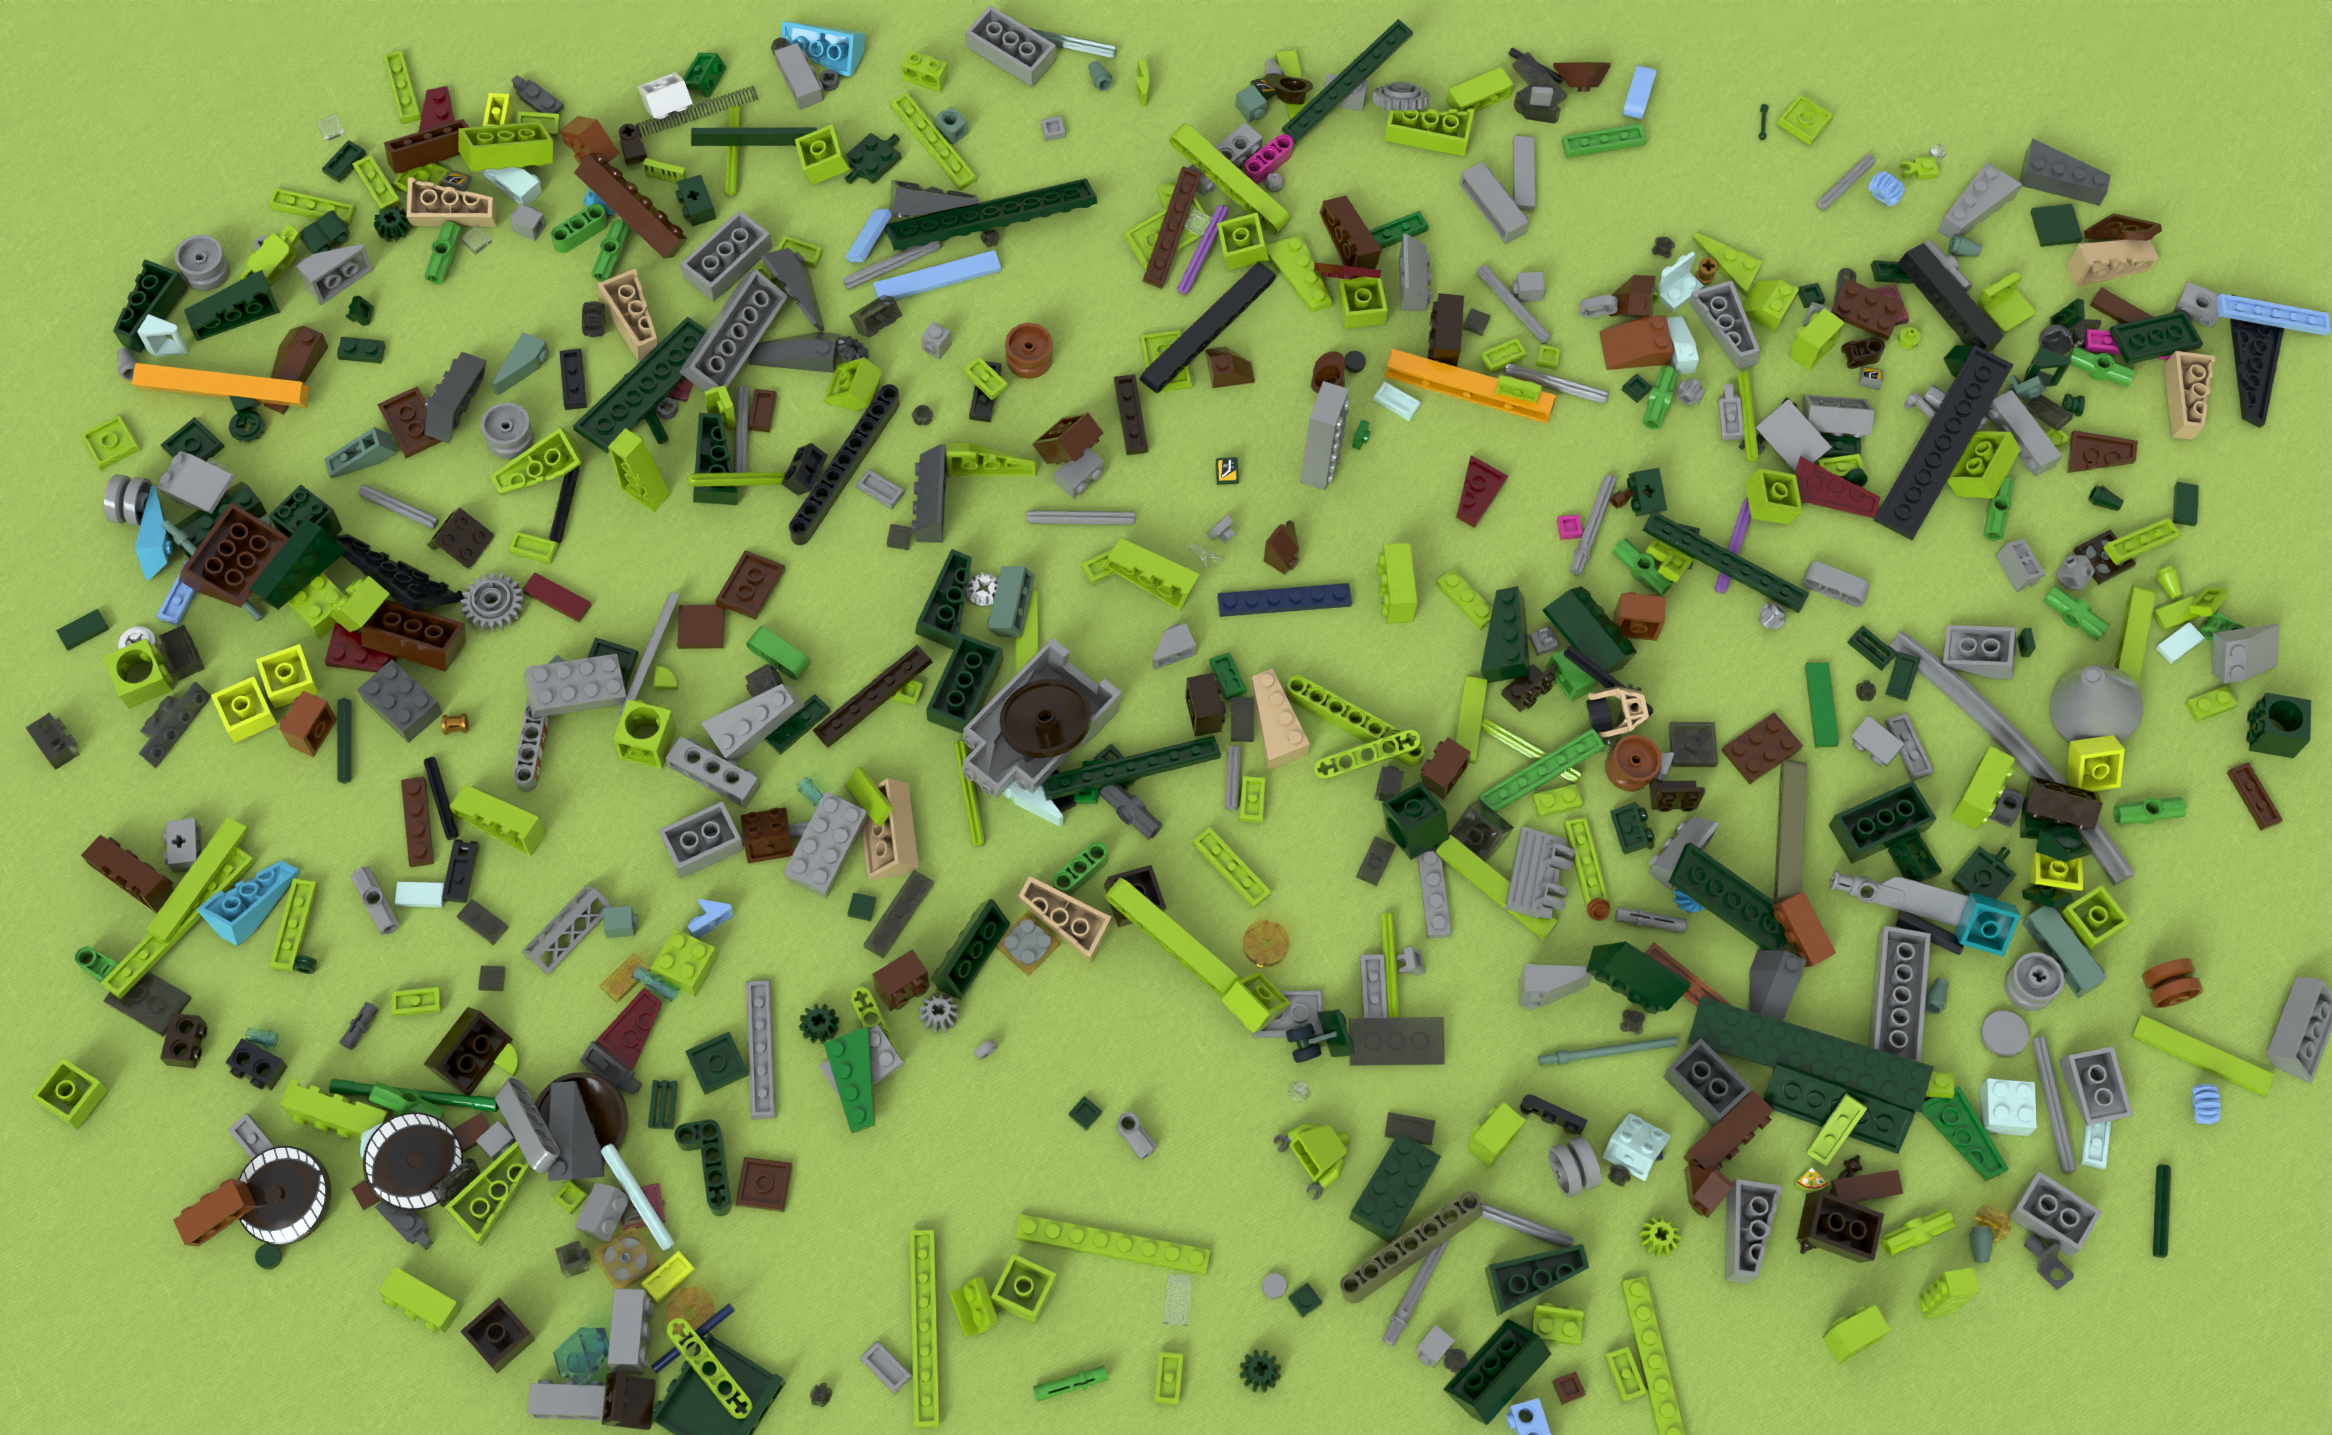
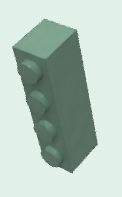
[2022,906,2107,999]

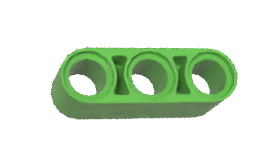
[551,204,608,253]
[746,626,811,680]
[1053,841,1108,896]

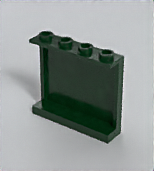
[652,1332,786,1435]

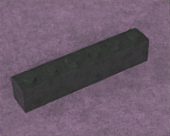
[1897,243,2004,352]

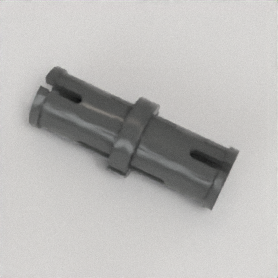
[339,1002,379,1050]

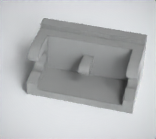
[1996,539,2045,592]

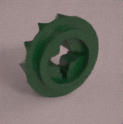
[229,410,265,443]

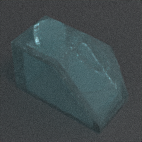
[553,1327,609,1384]

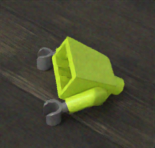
[1274,1123,1350,1200]

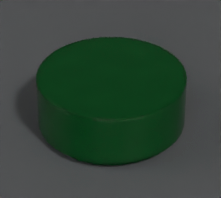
[1844,468,1868,487]
[255,1243,282,1270]

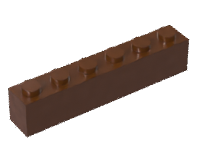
[574,153,688,259]

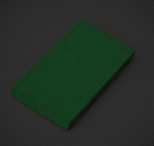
[2109,310,2203,365]

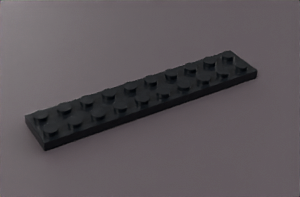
[1873,345,2014,541]

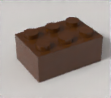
[1032,412,1104,464]

